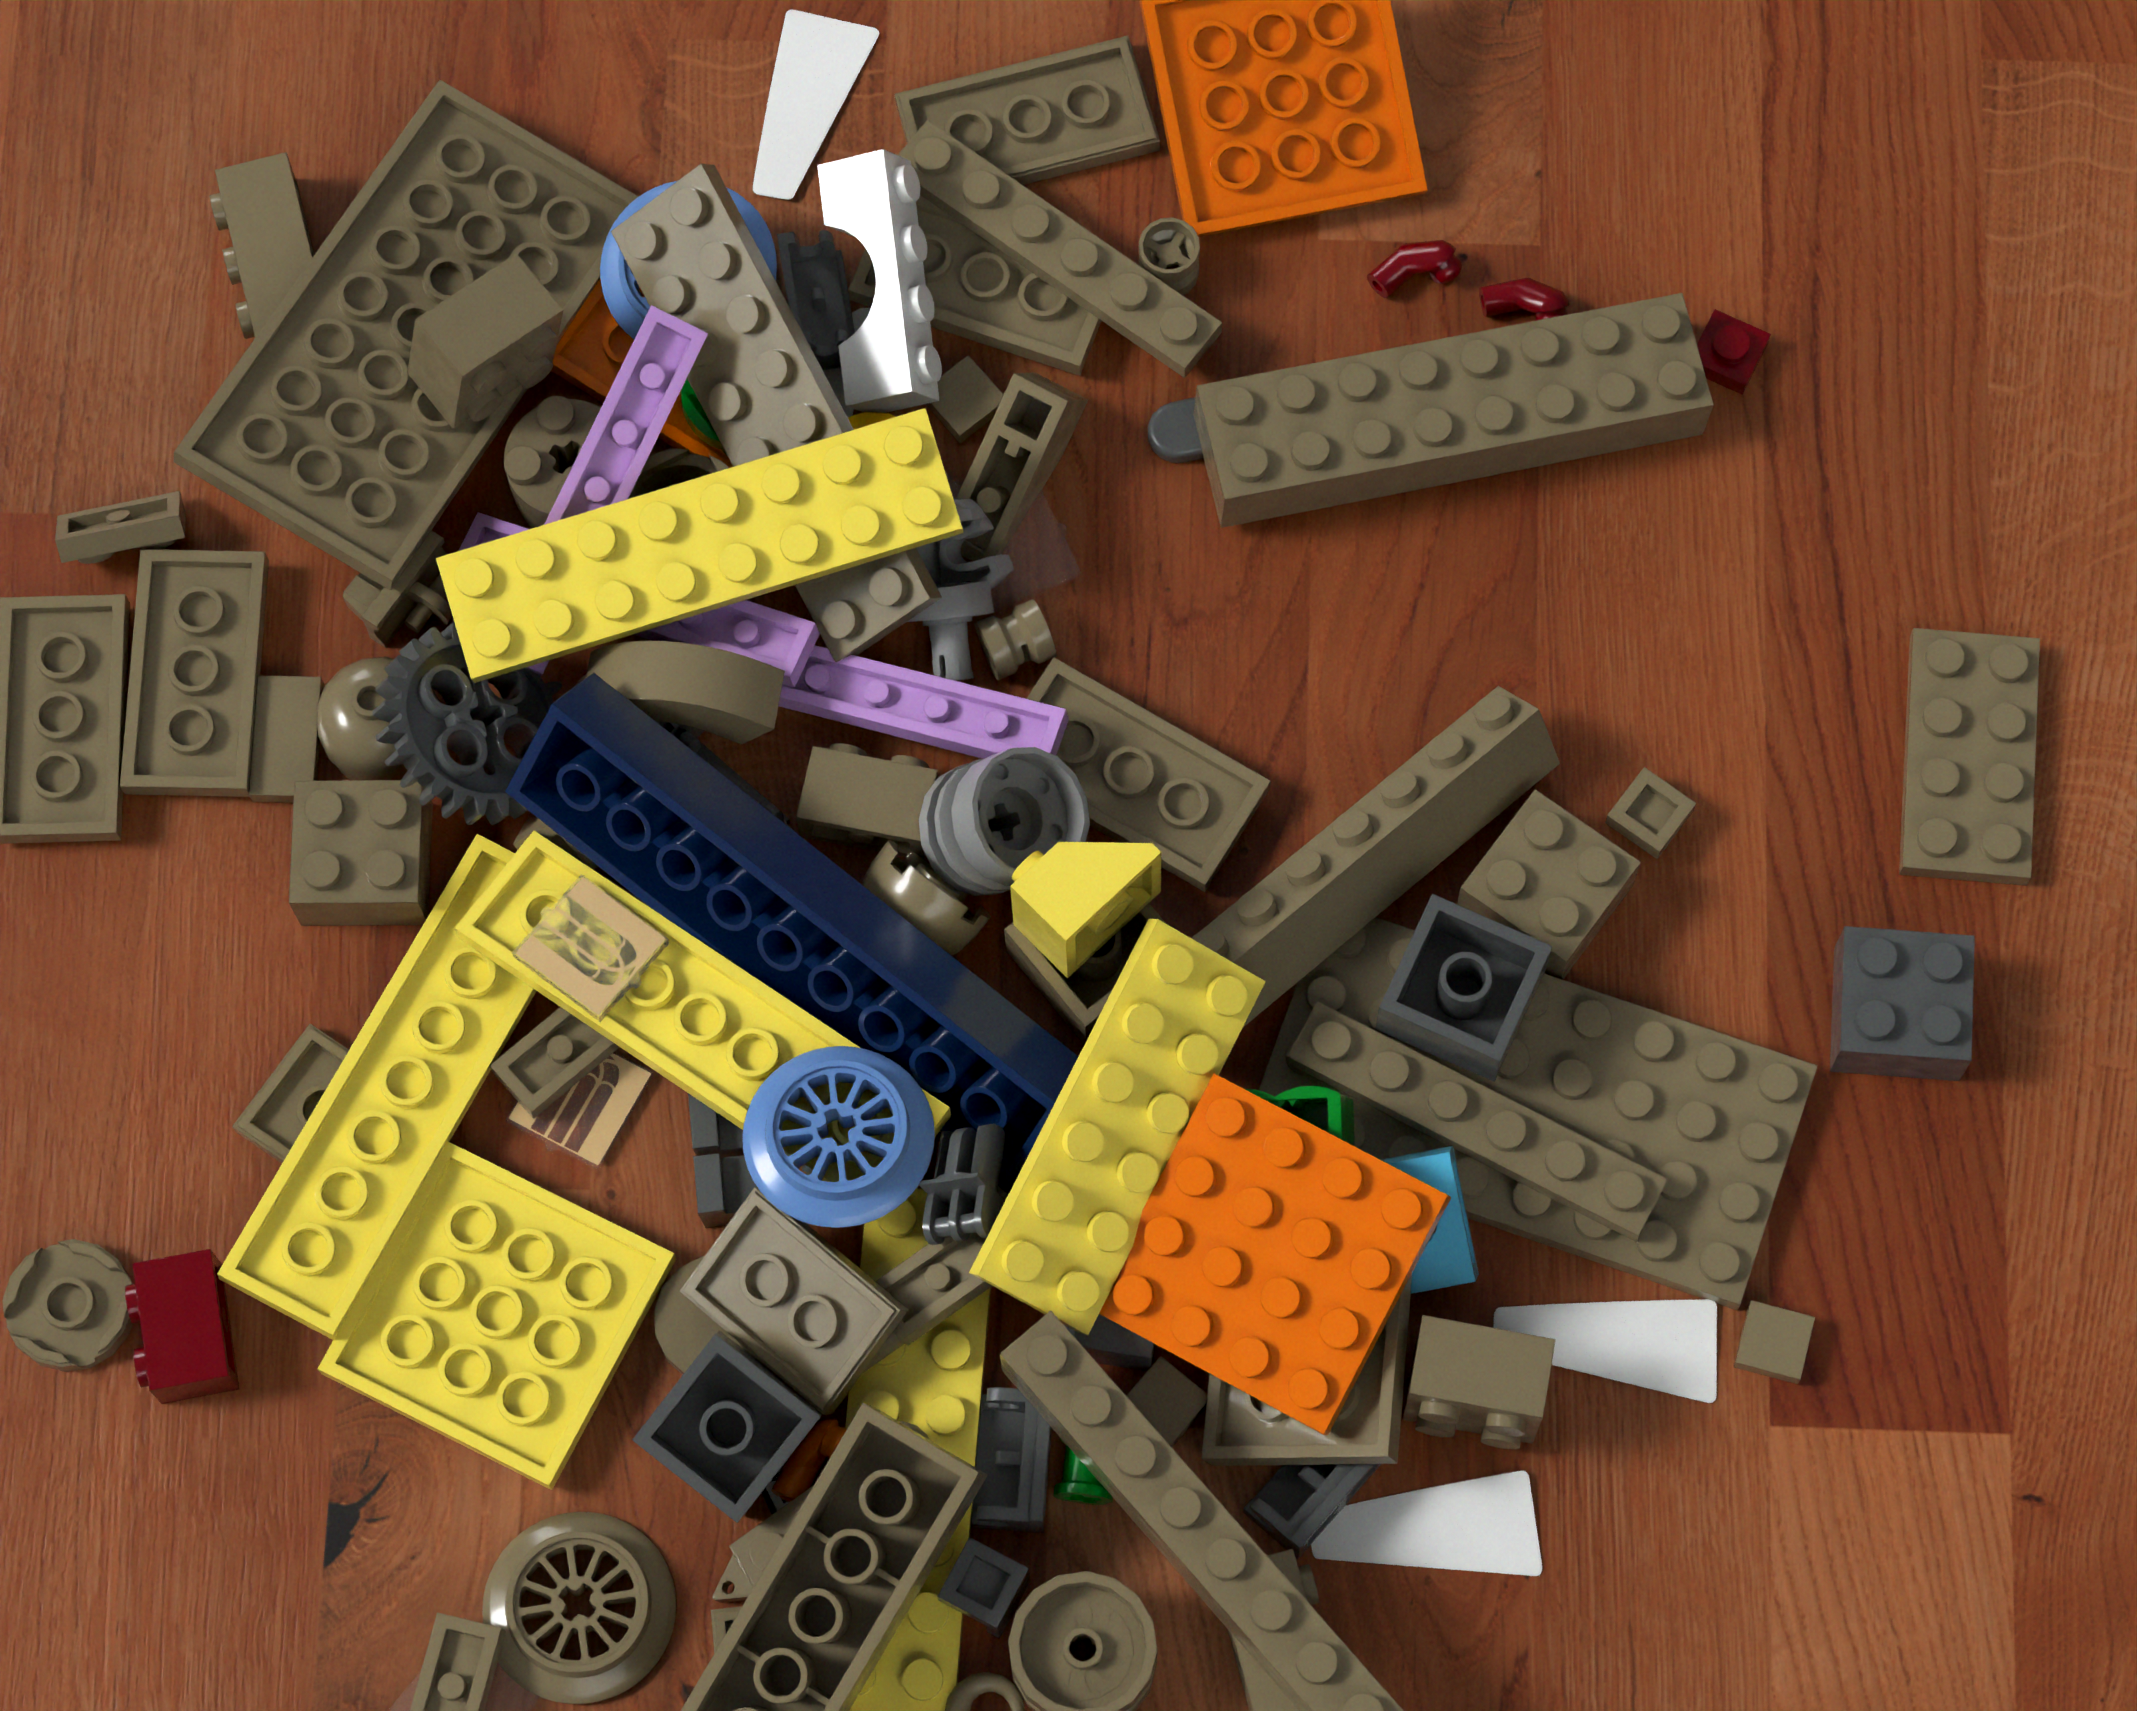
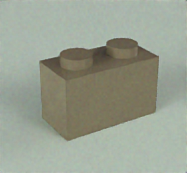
[796,743,938,858]

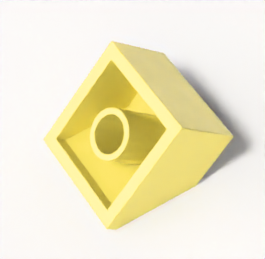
[1010,842,1161,978]

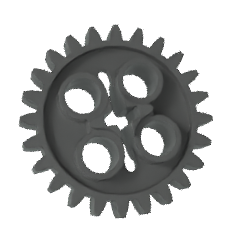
[373,622,563,825]

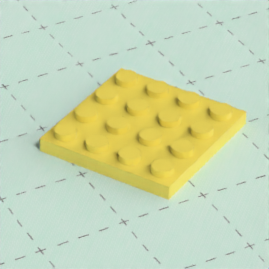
[317,1141,676,1490]

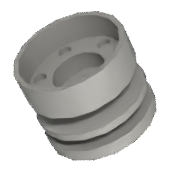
[919,747,1090,896]

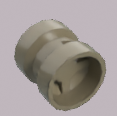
[1139,217,1200,295]
[974,599,1057,680]

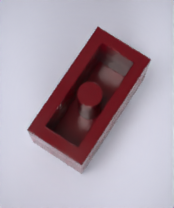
[125,1249,239,1404]

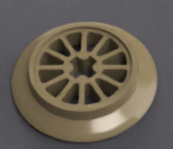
[482,1512,676,1704]

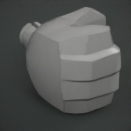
[907,498,1014,681]

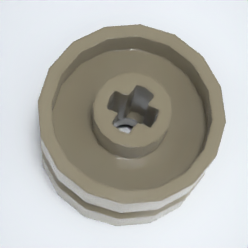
[1008,1571,1157,1711]

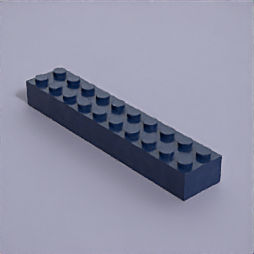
[505,672,1079,1192]

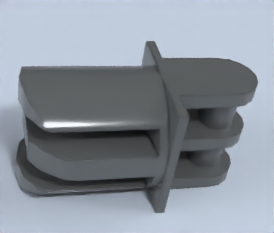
[919,1124,1006,1245]

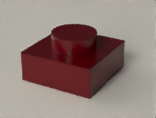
[1697,309,1771,395]

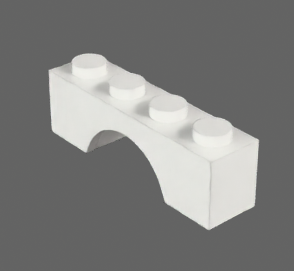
[817,149,942,413]

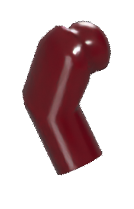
[1367,240,1462,298]
[1479,278,1569,321]

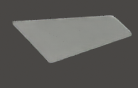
[753,9,879,200]
[1494,1299,1717,1403]
[1311,1470,1542,1576]

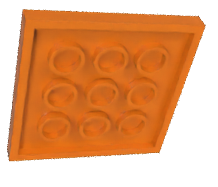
[1139,0,1428,237]
[1099,1074,1451,1435]

